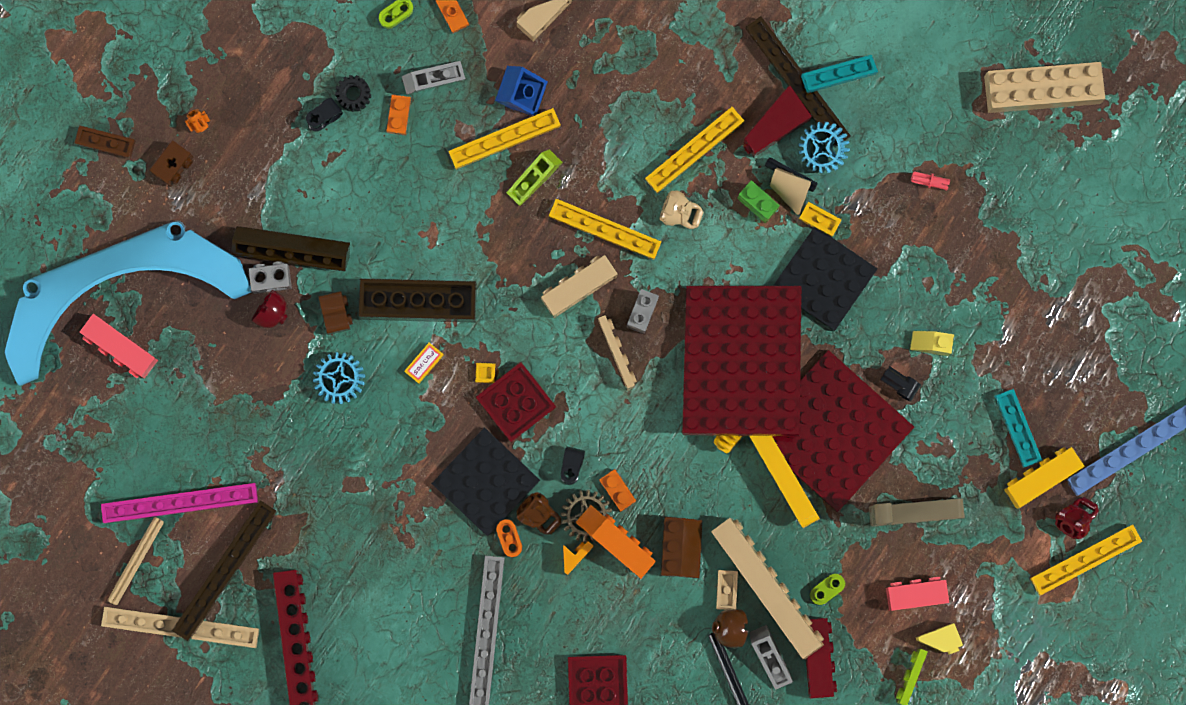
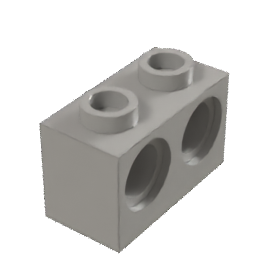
[249,262,292,294]
[627,289,659,334]

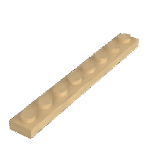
[101,607,259,648]

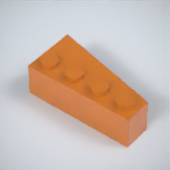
[576,505,656,579]

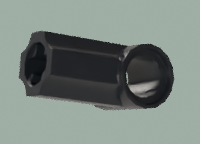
[880,366,921,402]

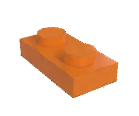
[387,95,411,135]
[599,469,636,512]

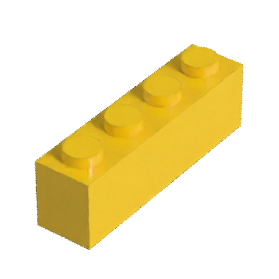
[1004,447,1085,509]

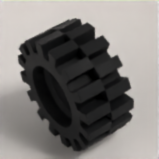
[335,75,371,112]

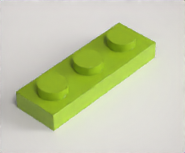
[896,649,928,705]

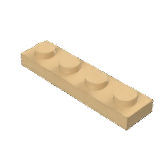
[598,315,637,391]

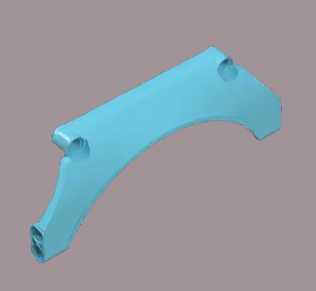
[4,220,252,386]

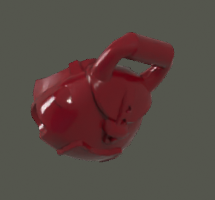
[1055,497,1099,539]

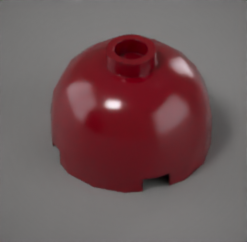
[252,289,288,328]

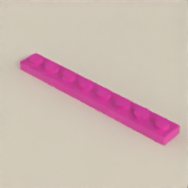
[101,483,258,524]

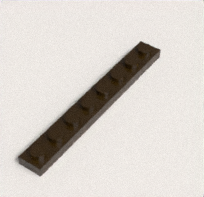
[745,16,851,148]
[172,500,277,642]

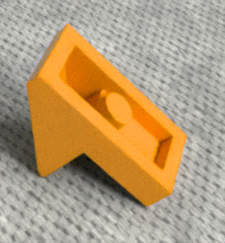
[563,541,594,575]

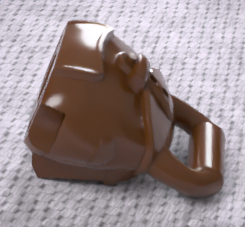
[516,492,562,535]

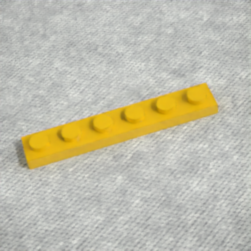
[645,107,744,194]
[448,108,561,170]
[549,199,662,260]
[1030,525,1142,596]

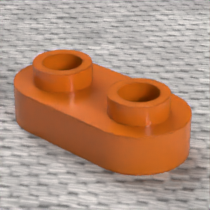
[496,519,522,557]

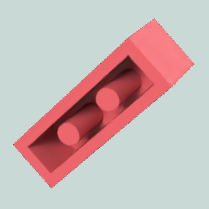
[886,577,949,611]

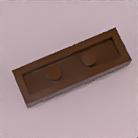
[74,125,136,159]

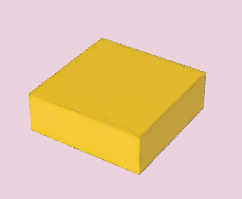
[475,363,496,383]

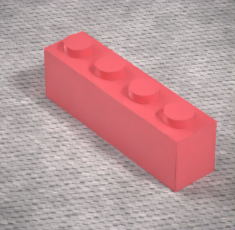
[80,314,158,379]

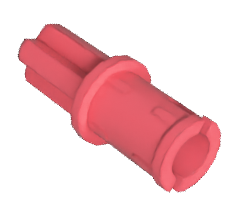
[911,171,950,191]

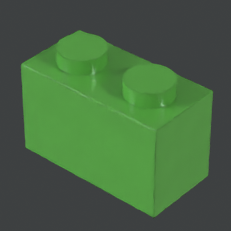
[737,180,780,223]

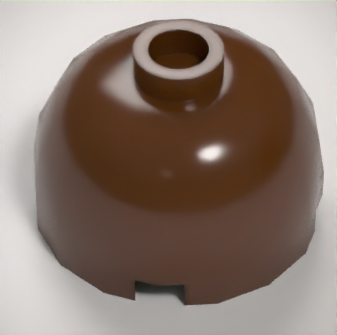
[712,609,748,648]

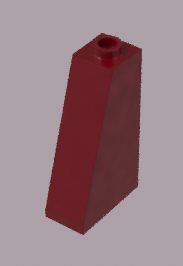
[743,86,812,157]

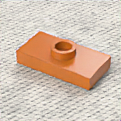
[435,0,469,34]

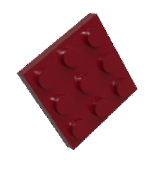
[476,362,557,443]
[568,655,628,705]

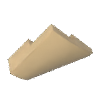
[770,167,812,215]

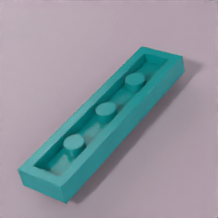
[801,55,878,93]
[995,389,1042,468]

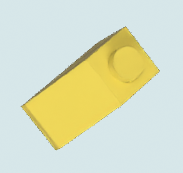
[910,331,954,356]
[915,623,963,655]

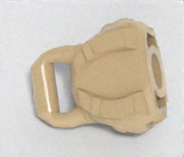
[660,190,704,229]

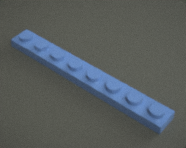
[1066,405,1186,496]

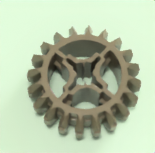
[561,490,613,542]

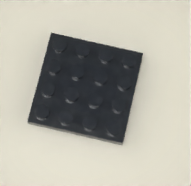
[773,227,878,331]
[431,427,541,537]

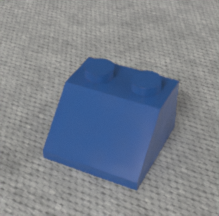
[495,66,548,116]

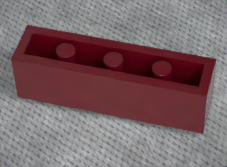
[806,618,837,698]

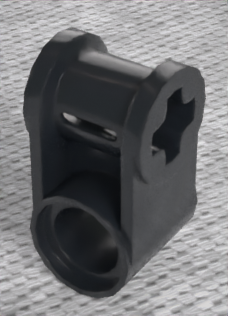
[306,97,343,132]
[561,446,585,485]

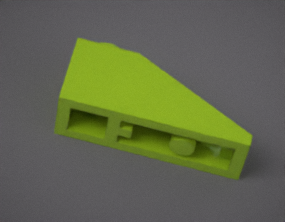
[506,149,563,206]

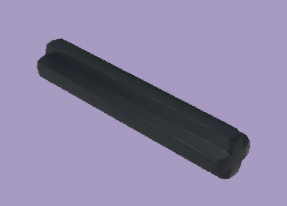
[765,157,818,192]

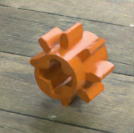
[185,109,210,133]

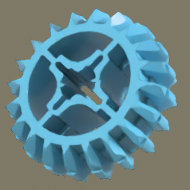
[798,122,850,173]
[313,352,365,404]

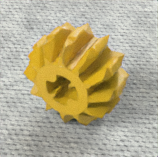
[714,436,743,453]

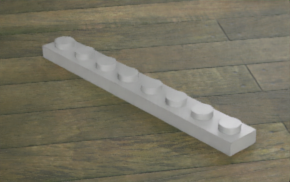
[469,556,505,705]

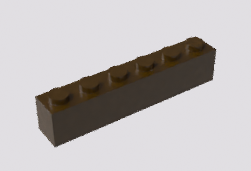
[232,226,350,271]

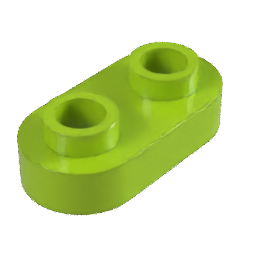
[379,0,413,29]
[810,574,845,605]

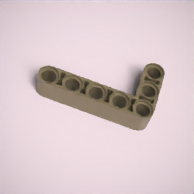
[869,499,965,526]

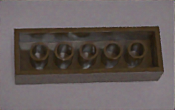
[359,279,477,323]

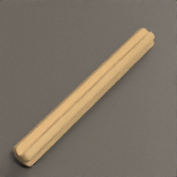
[108,517,164,605]

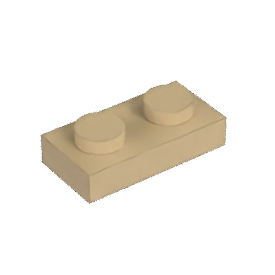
[716,570,738,610]

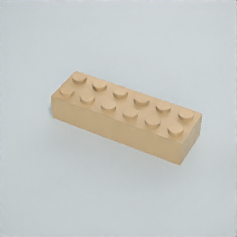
[984,62,1105,113]

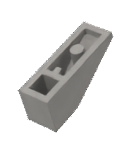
[402,61,465,95]
[749,625,793,690]

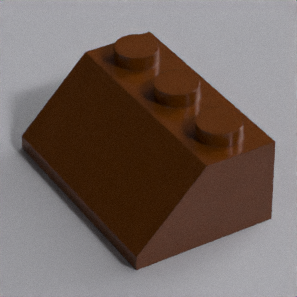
[661,517,703,578]

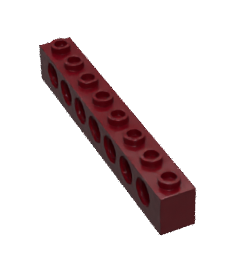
[273,570,318,705]

